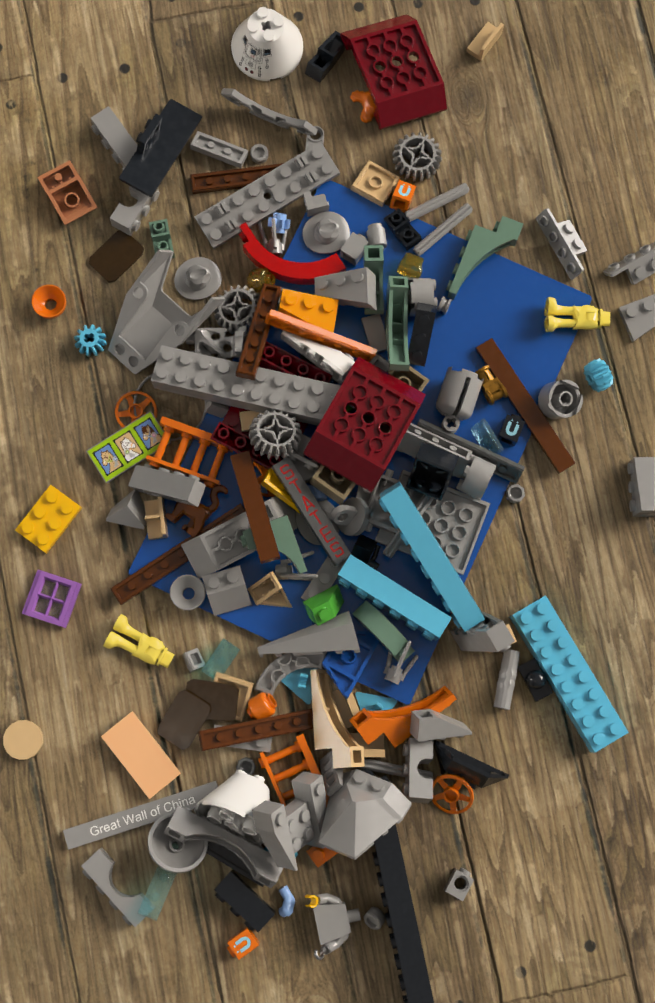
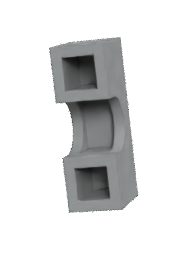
[110,186,160,236]
[402,738,433,804]

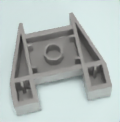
[252,772,326,871]

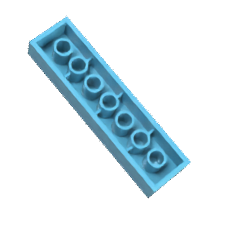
[379,481,485,632]
[509,595,629,753]

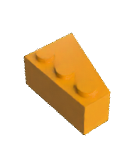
[278,289,339,333]

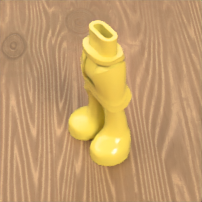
[544,297,610,332]
[103,614,175,668]

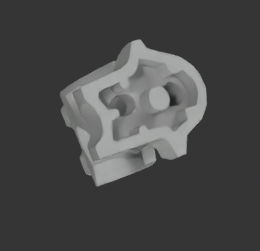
[186,326,248,360]

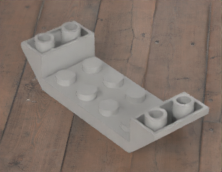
[181,496,297,579]

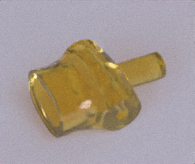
[397,252,424,278]

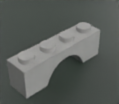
[81,848,155,927]

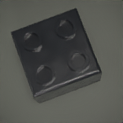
[406,442,459,501]

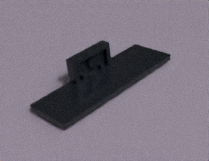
[119,99,202,197]

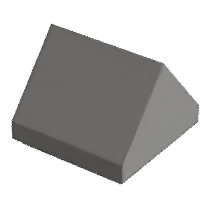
[182,648,206,673]

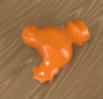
[350,90,376,123]

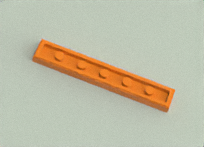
[264,309,377,362]

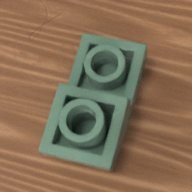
[149,219,175,258]

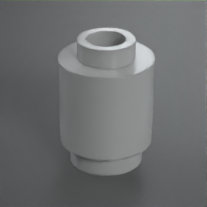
[366,223,387,251]

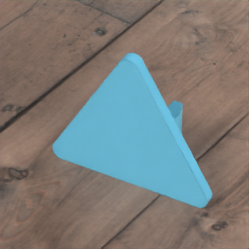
[281,668,317,704]
[355,692,397,711]

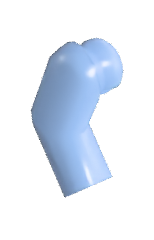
[278,885,295,917]

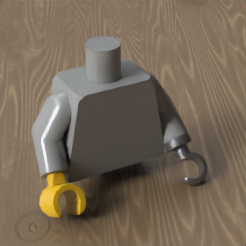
[305,893,361,960]

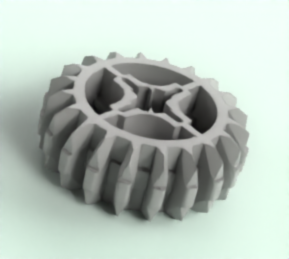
[392,132,442,182]
[214,285,260,335]
[249,409,302,460]

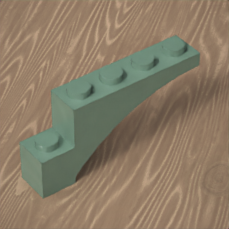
[446,216,523,300]
[384,276,409,371]

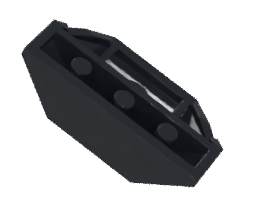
[434,740,509,790]

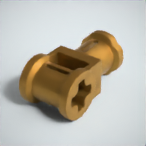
[475,365,508,405]

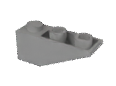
[410,709,472,742]

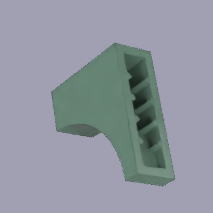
[239,515,307,574]

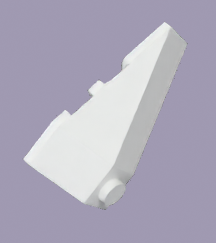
[281,331,355,384]

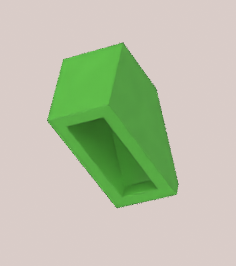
[303,584,344,626]

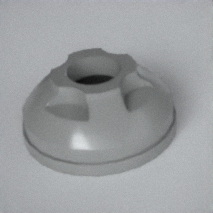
[170,575,206,610]

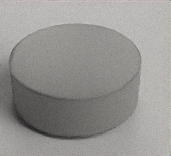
[250,144,269,164]

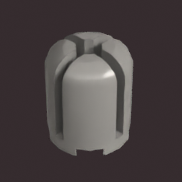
[436,367,484,420]

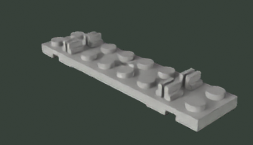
[194,142,340,249]

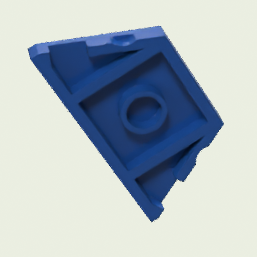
[322,631,380,699]

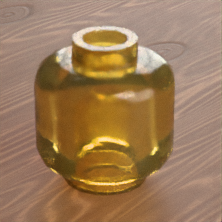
[247,268,275,293]

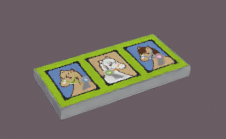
[86,411,171,484]

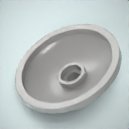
[147,812,208,873]

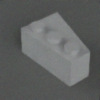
[314,267,377,311]

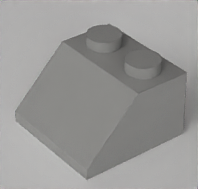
[202,565,252,616]

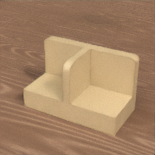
[144,496,168,540]

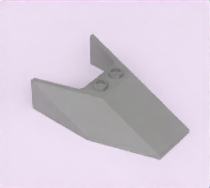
[108,250,225,375]

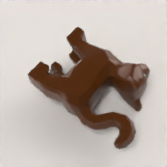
[164,485,228,538]

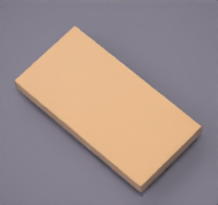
[101,711,181,799]

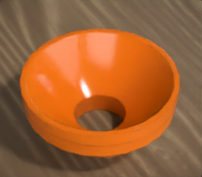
[32,285,67,319]

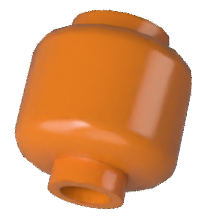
[247,692,277,720]

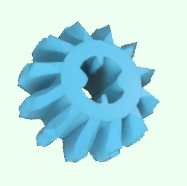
[74,324,107,357]
[584,358,613,392]

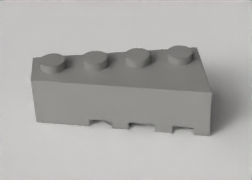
[450,611,515,652]

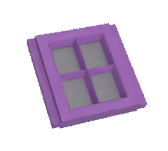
[22,570,82,628]

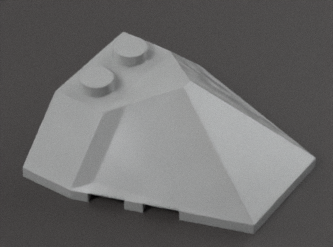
[319,769,412,860]

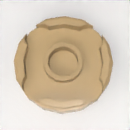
[3,720,44,760]

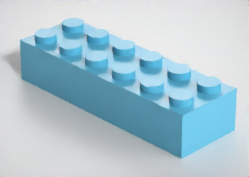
[337,554,452,641]

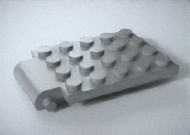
[365,469,490,576]

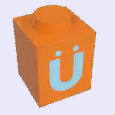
[389,180,416,213]
[227,927,260,960]

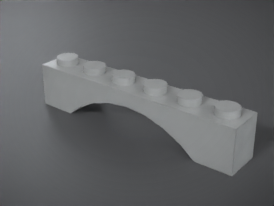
[164,806,283,888]

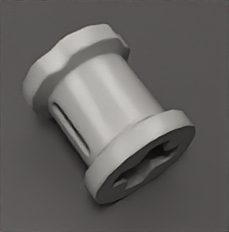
[441,415,460,434]

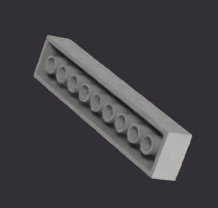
[151,345,341,426]

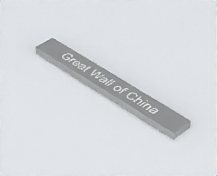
[63,781,218,850]

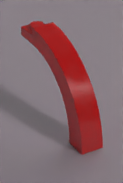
[239,222,346,285]

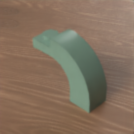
[363,245,384,314]
[352,601,415,662]

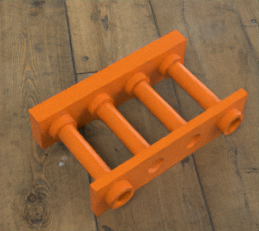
[146,416,233,488]
[258,734,329,807]

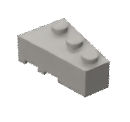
[627,457,655,517]

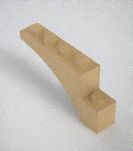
[310,669,365,769]

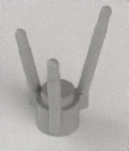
[258,218,288,257]
[275,551,318,581]
[383,641,418,685]

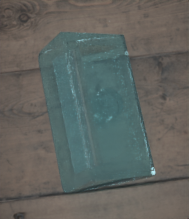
[471,418,504,455]
[201,638,240,679]

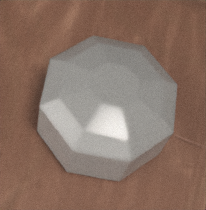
[506,484,525,503]

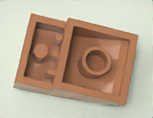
[37,160,98,225]

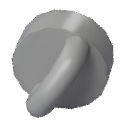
[364,907,385,930]

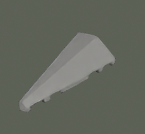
[257,611,360,657]

